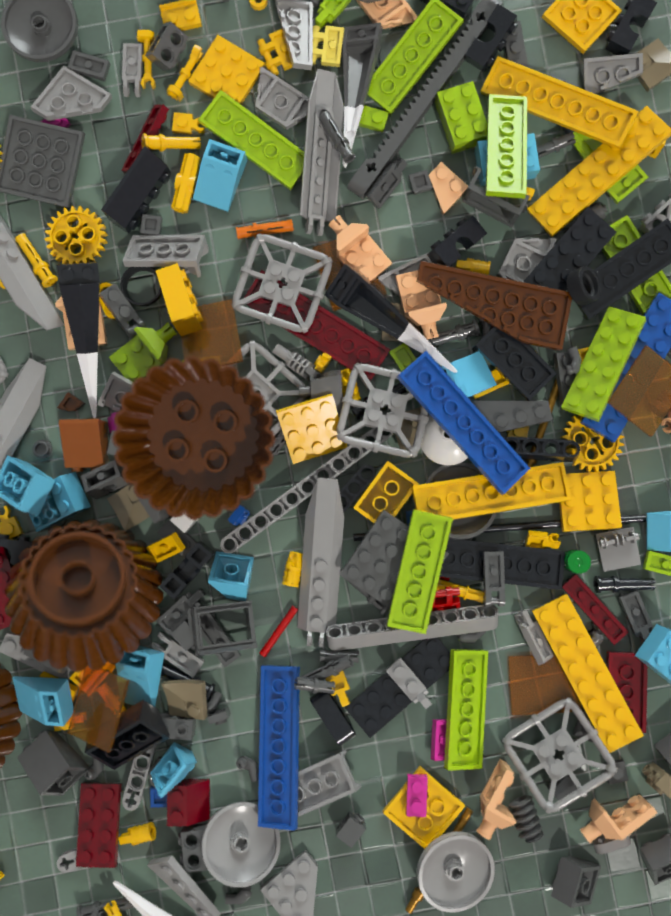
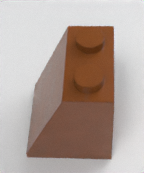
[59,419,108,472]

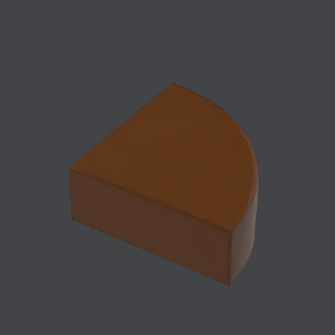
[57,392,85,412]

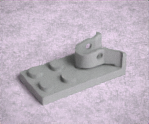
[123,235,209,278]
[298,749,362,817]

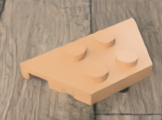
[356,0,418,29]

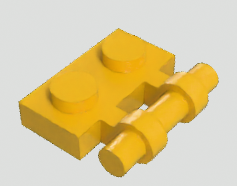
[257,29,293,76]

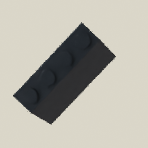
[101,146,171,234]
[85,700,170,770]

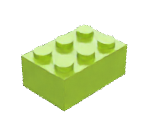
[435,81,487,154]

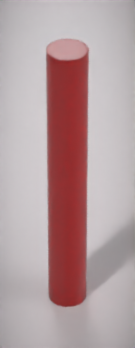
[259,605,299,657]

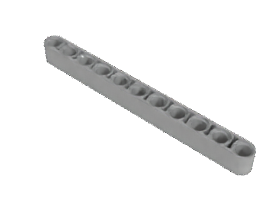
[220,428,393,553]

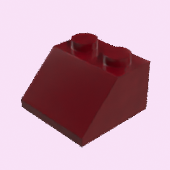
[167,779,210,826]

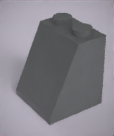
[17,730,89,796]

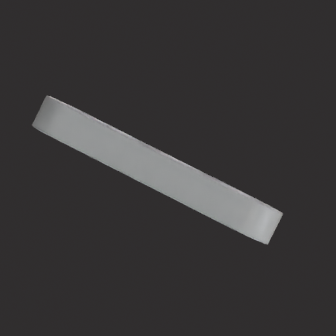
[122,746,157,811]

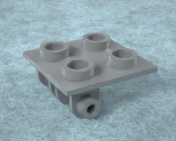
[596,527,641,572]

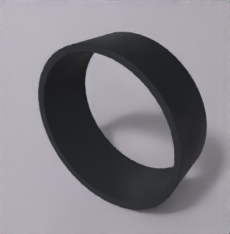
[120,267,162,306]

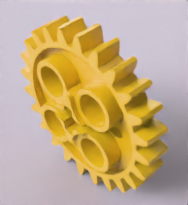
[45,206,108,264]
[560,415,624,472]

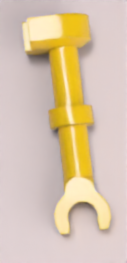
[137,30,156,89]
[166,45,203,102]

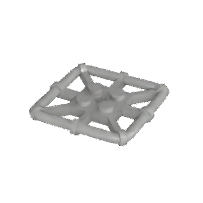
[231,233,333,333]
[221,340,308,435]
[336,363,429,458]
[502,697,618,814]

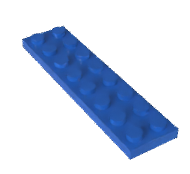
[580,292,671,443]
[397,351,530,495]
[258,665,300,831]

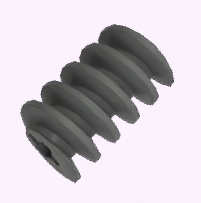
[509,795,544,843]

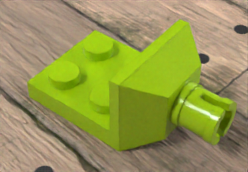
[109,322,177,382]

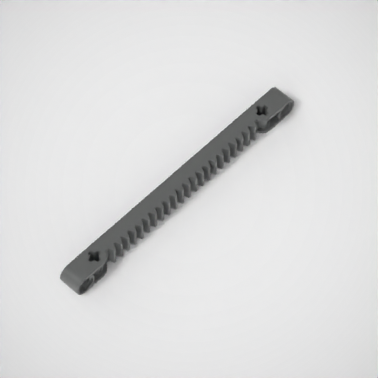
[347,0,503,199]

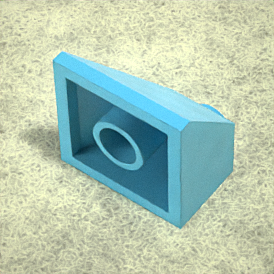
[208,551,254,601]
[150,742,197,797]

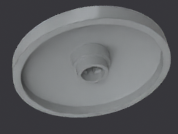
[201,802,281,887]
[417,832,495,912]

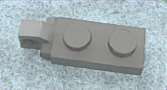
[514,610,554,665]
[386,657,432,709]

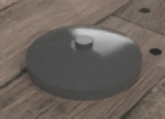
[1,0,78,62]
[424,462,496,540]

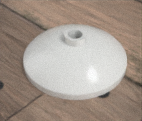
[421,415,468,466]

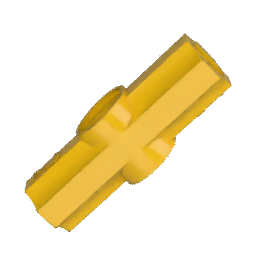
[171,153,201,214]

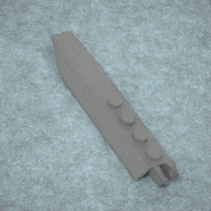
[299,69,344,236]
[0,214,64,331]
[0,358,47,470]
[297,478,344,647]

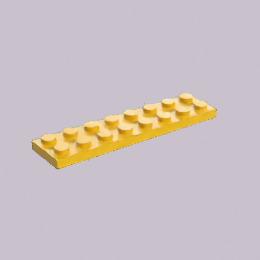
[481,56,639,150]
[527,106,671,237]
[411,462,572,520]
[532,594,644,753]

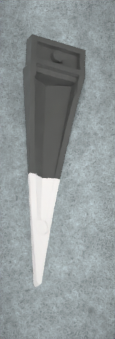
[342,23,383,168]

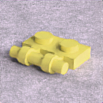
[313,25,344,67]

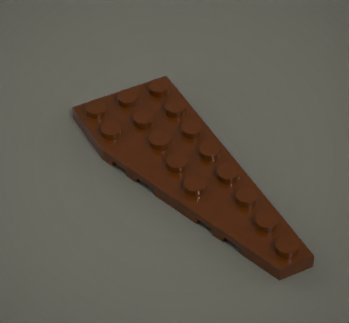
[416,261,572,351]

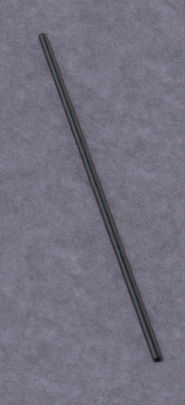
[353,514,646,541]

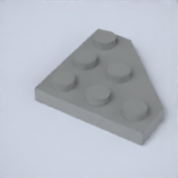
[31,66,112,121]
[260,849,318,916]

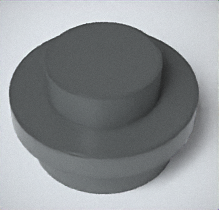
[32,440,52,459]

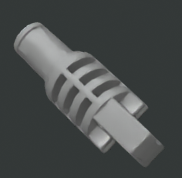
[272,343,320,379]

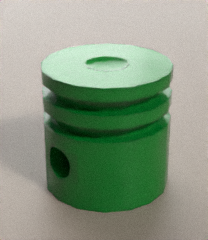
[564,549,591,574]

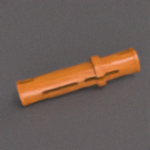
[236,219,294,239]

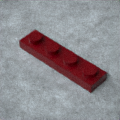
[121,104,169,174]
[562,574,629,645]

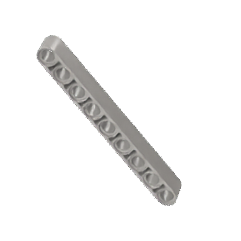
[326,605,498,651]

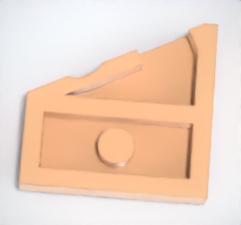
[429,162,468,215]

